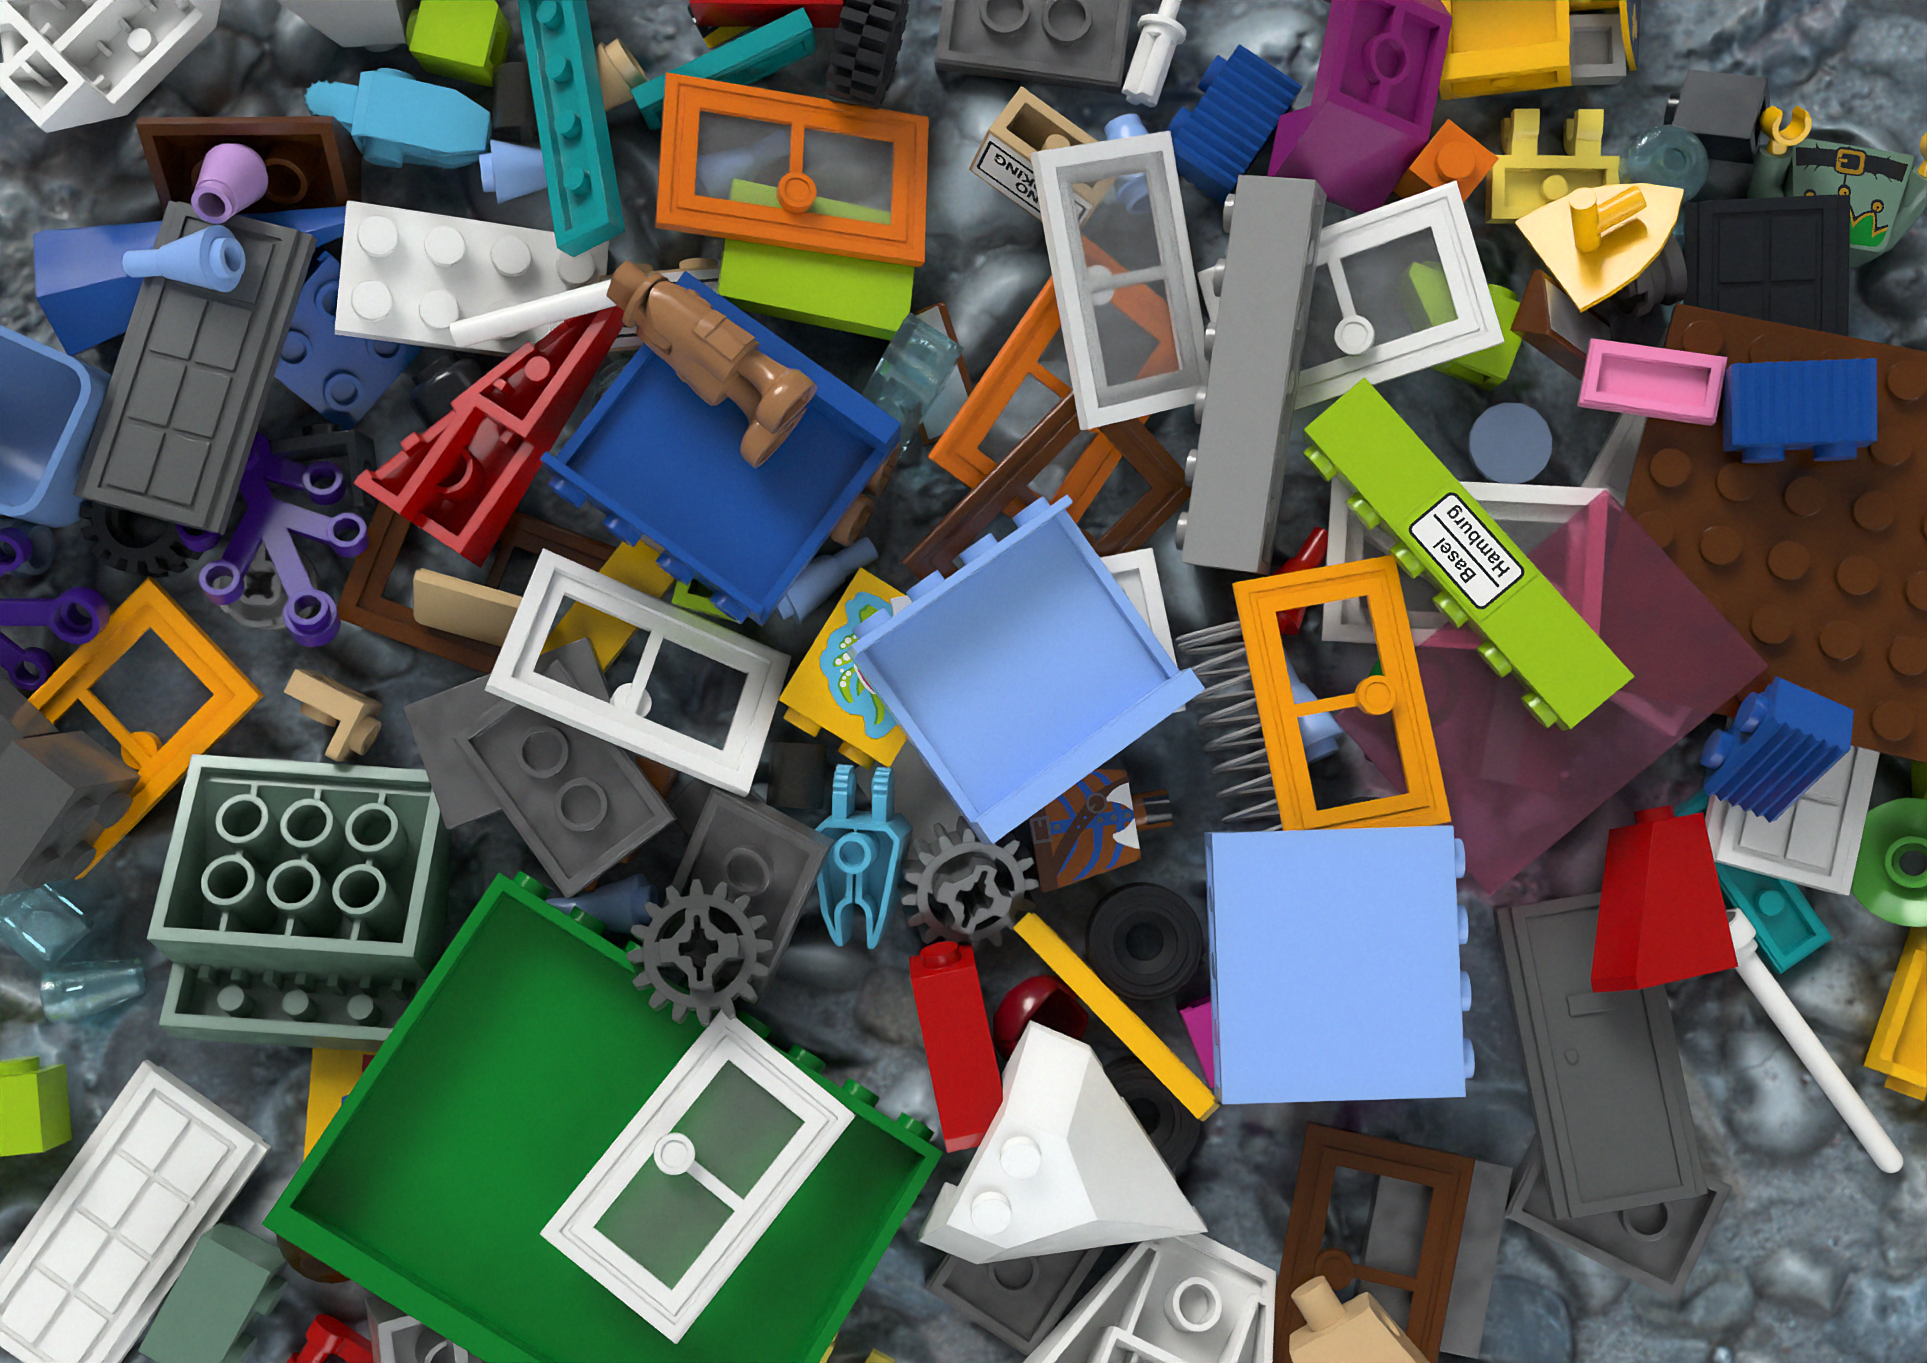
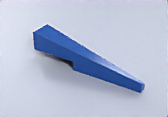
[33,206,346,356]

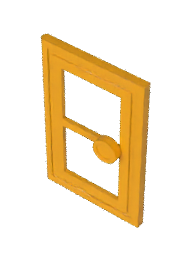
[1232,555,1452,831]
[28,576,265,880]

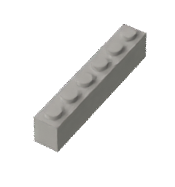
[1175,175,1327,576]

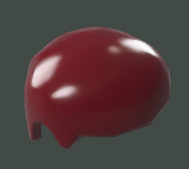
[993,974,1089,1062]

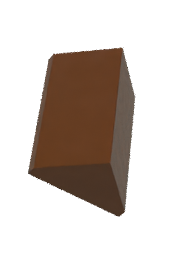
[136,116,362,215]

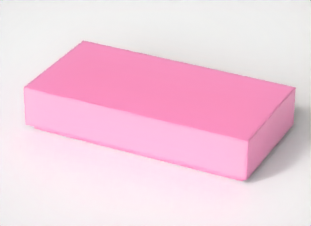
[1577,338,1728,426]

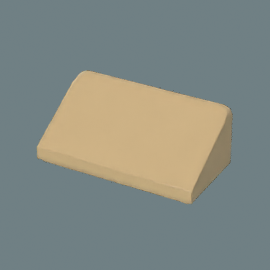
[413,568,522,647]

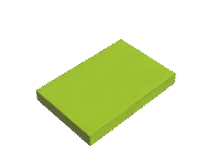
[716,179,915,343]

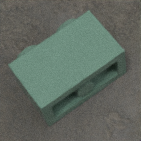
[138,1219,288,1363]

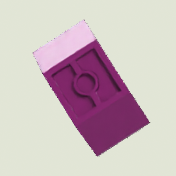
[1267,0,1453,214]

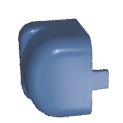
[0,325,112,528]

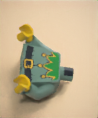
[1747,106,1927,268]

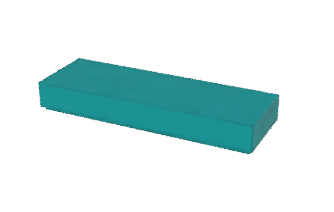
[630,7,818,130]
[1674,788,1832,974]

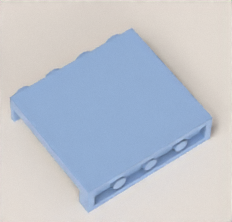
[846,494,1205,845]
[1204,825,1475,1104]

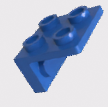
[274,247,425,431]

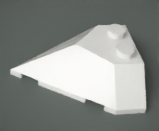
[0,0,221,133]
[918,1020,1208,1264]

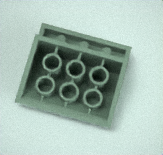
[147,754,451,1052]

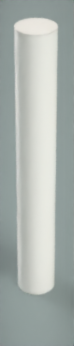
[450,279,617,348]

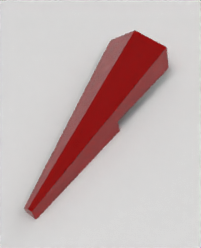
[353,272,624,568]

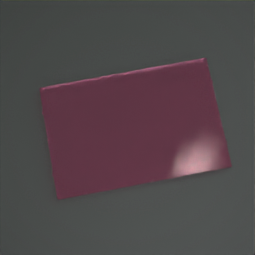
[1334,489,1769,896]

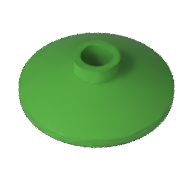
[1850,798,1927,927]

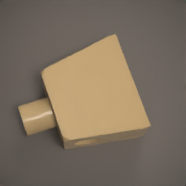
[1289,1276,1430,1363]

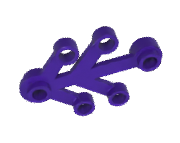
[176,431,370,647]
[0,527,110,690]

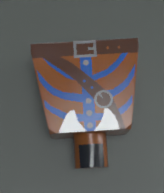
[1028,769,1173,892]

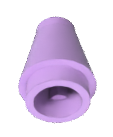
[191,143,268,224]

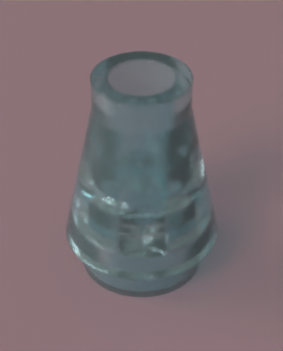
[39,957,147,1025]

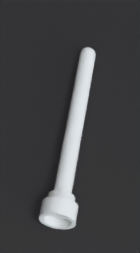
[1726,908,1903,1173]

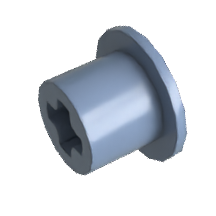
[1468,402,1552,484]

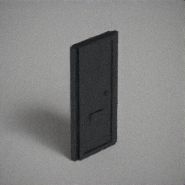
[1682,194,1850,336]

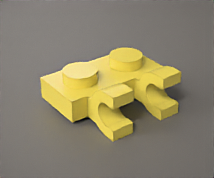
[1485,109,1620,224]

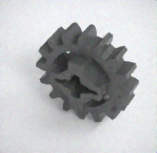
[897,816,1039,954]
[627,879,774,1027]

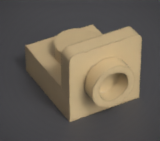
[284,669,383,762]

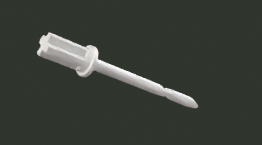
[1121,0,1187,108]

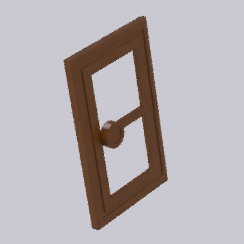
[901,382,1192,581]
[337,501,617,674]
[1272,1120,1476,1363]

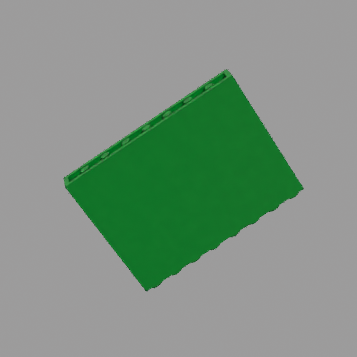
[261,871,944,1363]

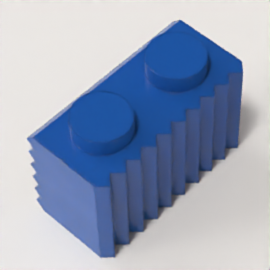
[1166,44,1303,205]
[1722,358,1877,463]
[1700,677,1854,823]

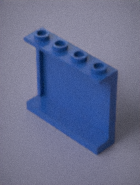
[540,271,901,626]

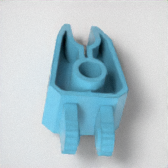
[304,68,493,170]
[815,764,913,949]

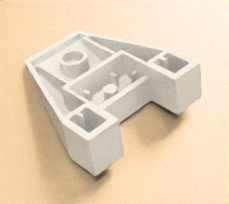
[1023,1233,1276,1363]

